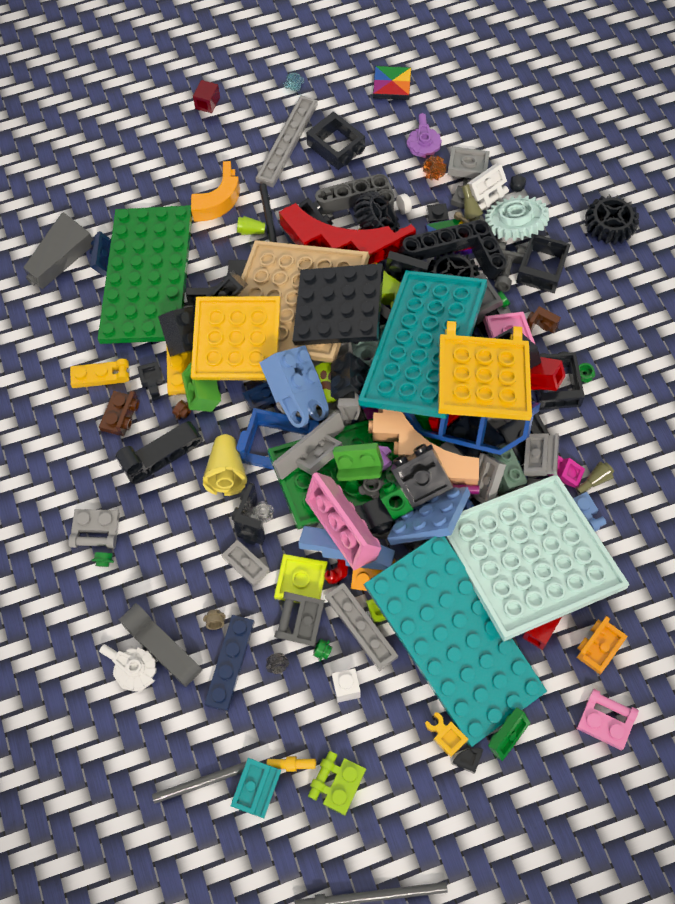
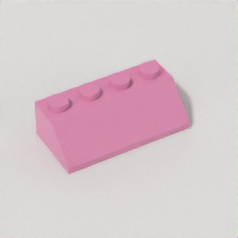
[305,472,381,570]

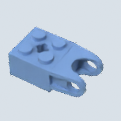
[259,346,329,428]

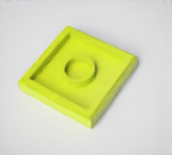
[274,554,328,603]

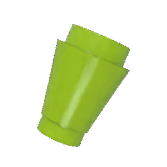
[237,216,265,235]

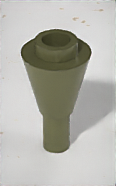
[461,184,483,222]
[576,461,614,495]

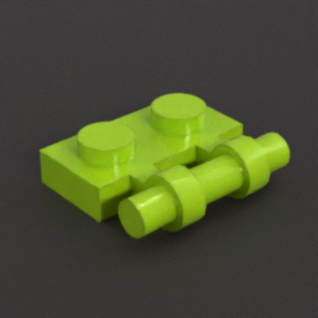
[308,751,366,816]

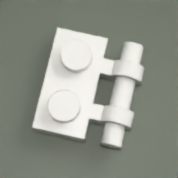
[467,163,509,210]

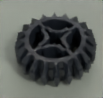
[353,191,400,233]
[585,194,639,245]
[427,250,480,278]

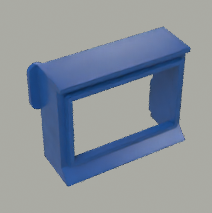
[236,408,319,470]

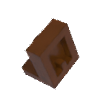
[527,306,561,333]

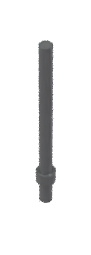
[294,882,448,904]

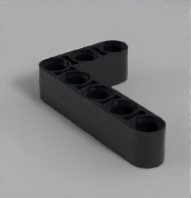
[397,220,507,279]

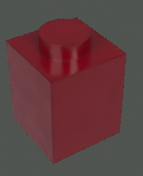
[193,80,220,113]

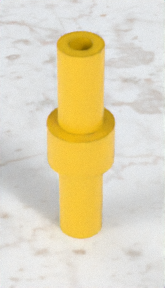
[267,756,316,772]

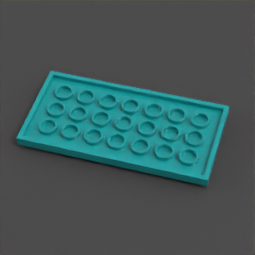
[358,270,487,419]
[363,536,547,747]

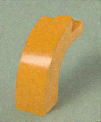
[191,161,240,222]

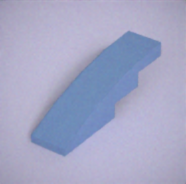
[299,526,395,570]

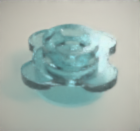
[284,73,304,91]

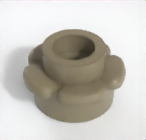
[203,609,226,630]

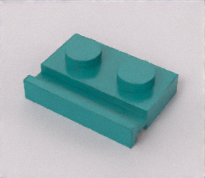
[230,758,281,819]

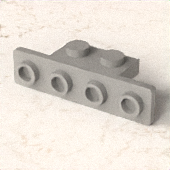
[273,411,345,480]

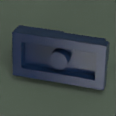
[89,231,111,276]

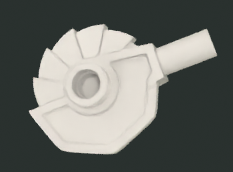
[99,644,157,692]

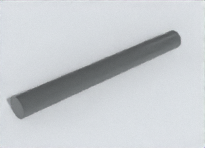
[152,761,246,804]

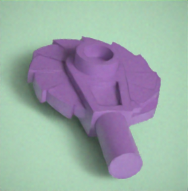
[406,113,442,158]

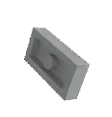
[221,540,270,587]

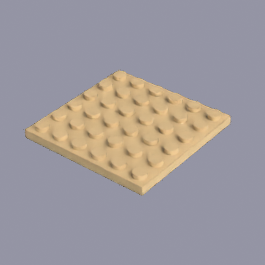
[237,240,370,363]

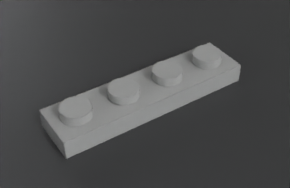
[325,582,398,671]

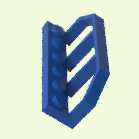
[403,401,540,455]

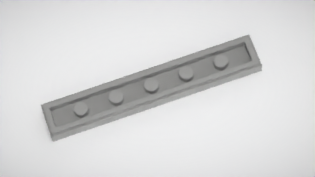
[256,95,318,188]

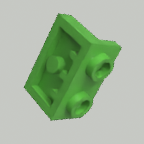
[333,443,384,481]

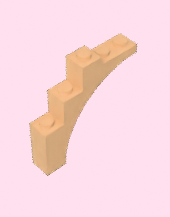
[368,409,479,485]

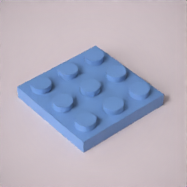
[387,487,471,545]

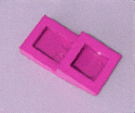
[547,455,585,488]

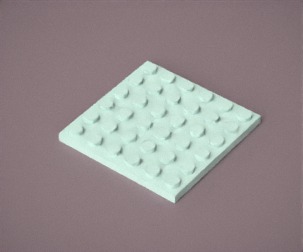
[445,475,629,642]

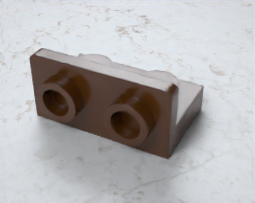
[99,391,140,437]

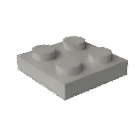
[447,146,490,179]

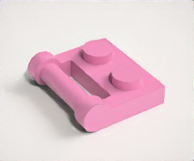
[576,688,639,751]

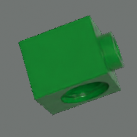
[379,480,413,520]

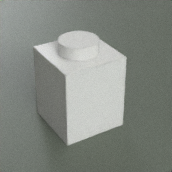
[332,668,360,703]

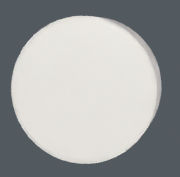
[396,193,412,214]

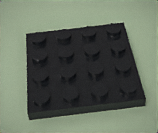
[293,264,384,346]

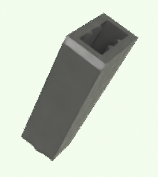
[23,212,93,289]

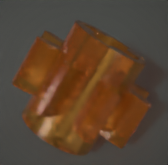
[423,156,447,180]

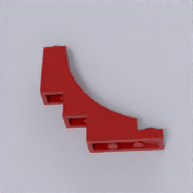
[279,203,416,265]

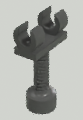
[494,241,526,292]

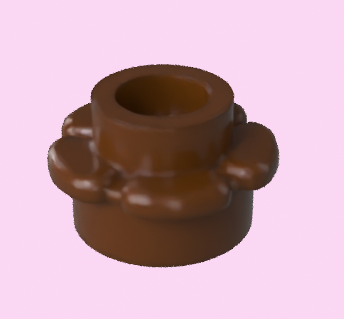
[172,400,192,420]

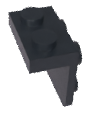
[331,352,370,400]
[232,482,265,545]

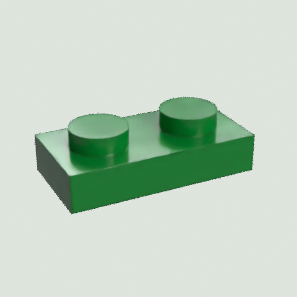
[488,707,530,761]

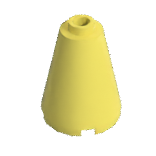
[203,434,247,496]

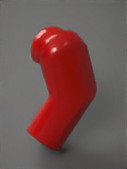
[324,559,348,584]

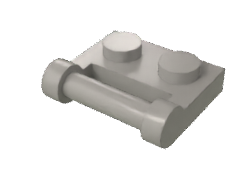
[69,509,120,549]

